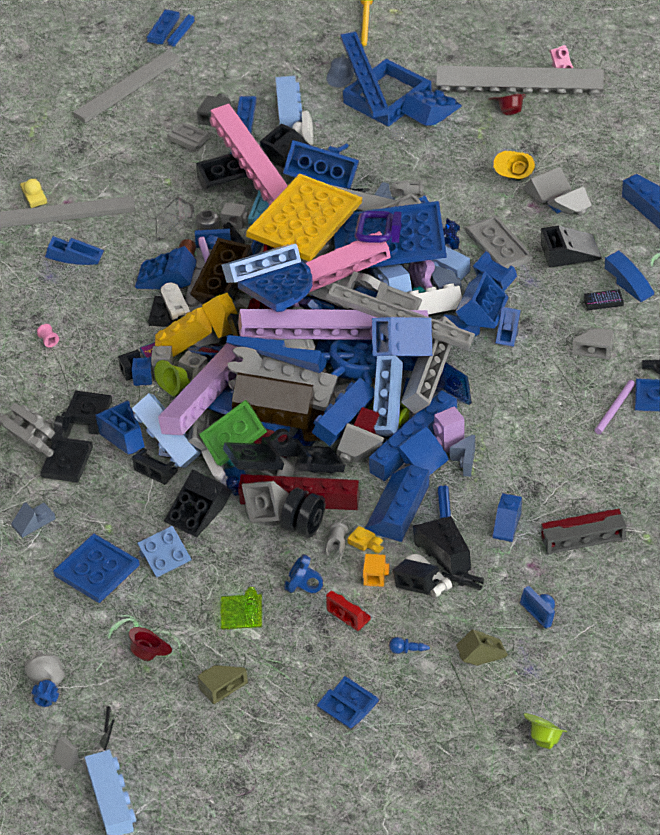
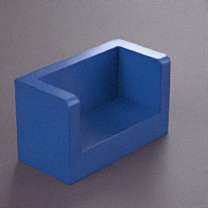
[473,251,517,291]

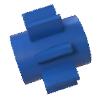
[32,680,59,707]

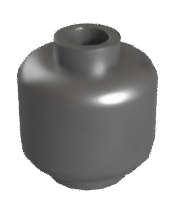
[196,210,220,230]

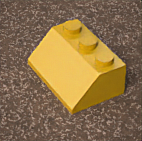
[155,307,212,357]

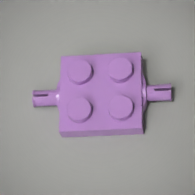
[408,260,435,291]

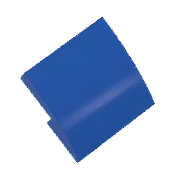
[397,426,449,475]
[317,676,379,729]

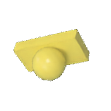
[20,179,47,208]

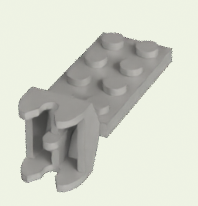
[228,347,337,411]

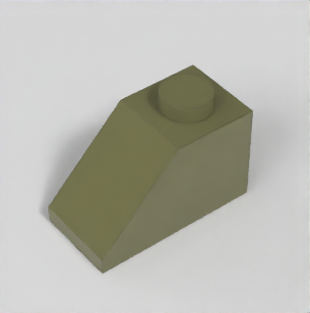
[456,629,508,666]
[197,665,248,705]

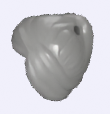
[24,654,65,686]

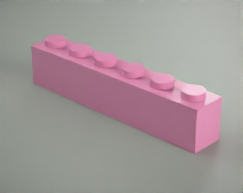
[305,231,391,293]

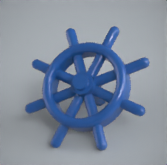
[322,339,408,385]

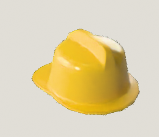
[493,151,535,180]

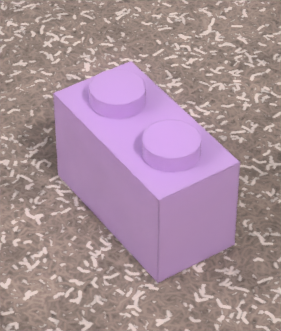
[433,406,464,453]

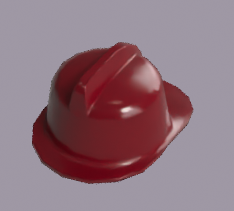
[488,94,526,116]
[128,627,172,661]

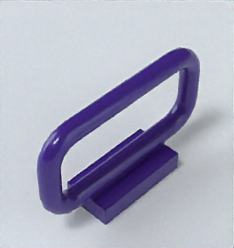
[355,211,401,243]

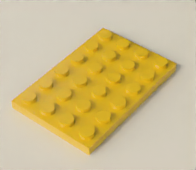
[246,173,362,261]

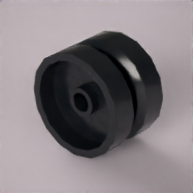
[280,487,326,538]

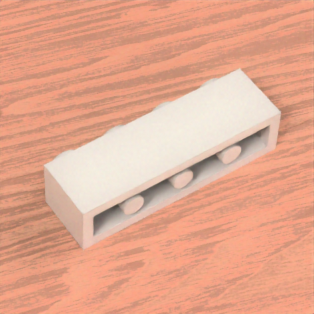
[408,283,462,315]

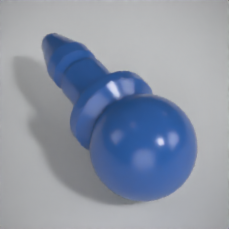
[389,637,430,654]

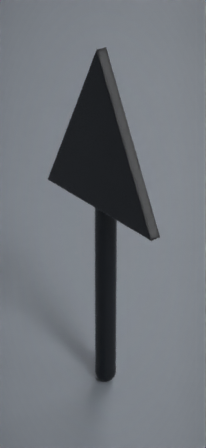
[99,706,115,751]

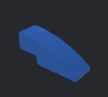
[45,236,104,265]
[604,250,654,302]

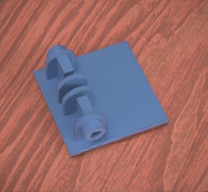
[137,526,192,578]

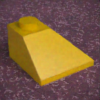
[202,293,237,339]

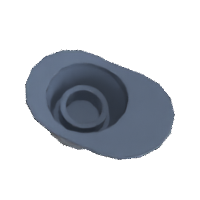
[327,54,354,88]

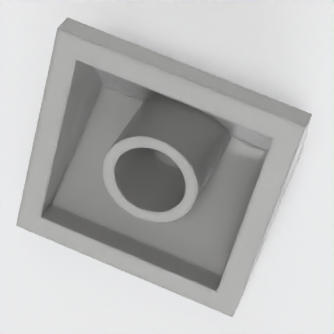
[523,167,572,203]

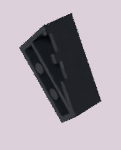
[413,516,471,575]

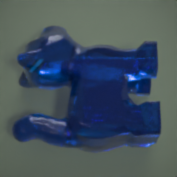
[443,218,460,250]

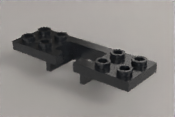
[40,390,112,483]
[223,428,345,474]

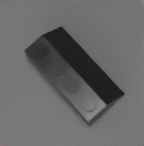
[196,145,265,189]

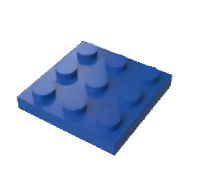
[53,534,140,603]

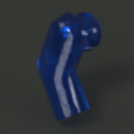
[225,476,240,496]

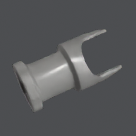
[392,180,423,196]
[326,522,348,556]

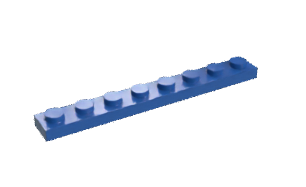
[340,32,389,118]

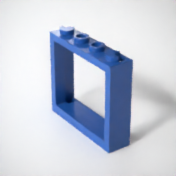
[343,59,431,127]

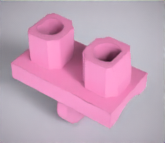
[549,45,573,68]

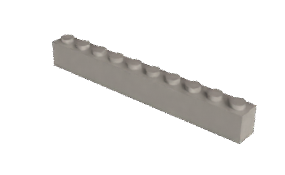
[436,66,604,94]

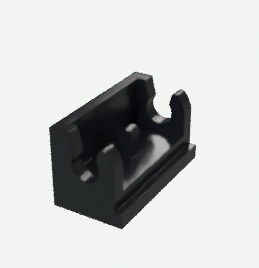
[132,448,178,485]
[392,559,440,595]

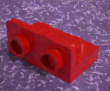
[326,590,371,631]

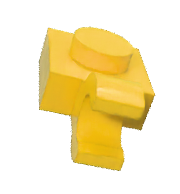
[347,526,384,554]

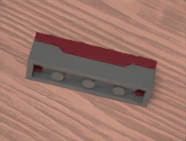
[541,508,627,554]

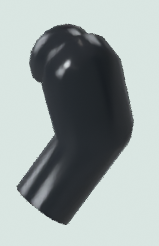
[642,359,660,374]

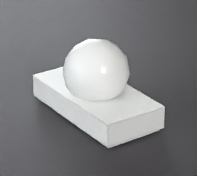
[292,111,313,145]

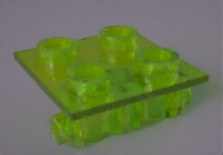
[221,587,262,630]

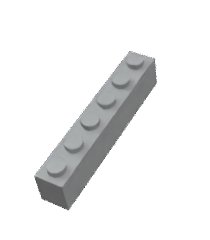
[401,316,458,414]

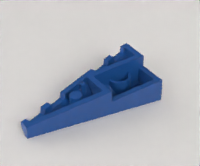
[226,335,326,373]

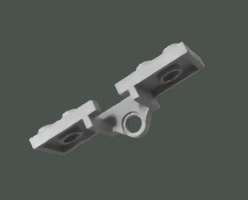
[309,271,422,310]

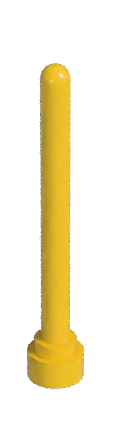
[360,0,373,46]

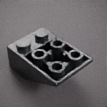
[260,123,310,167]
[541,225,602,268]
[164,469,232,538]

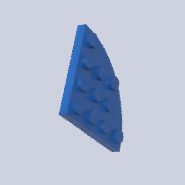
[238,261,313,312]

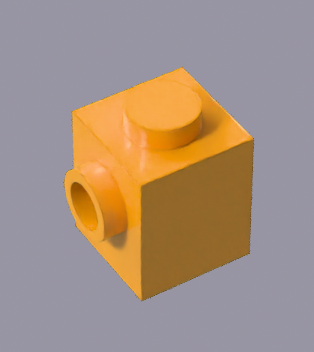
[363,554,390,587]

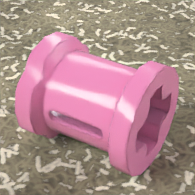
[37,324,59,348]

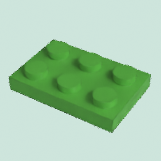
[199,400,267,466]

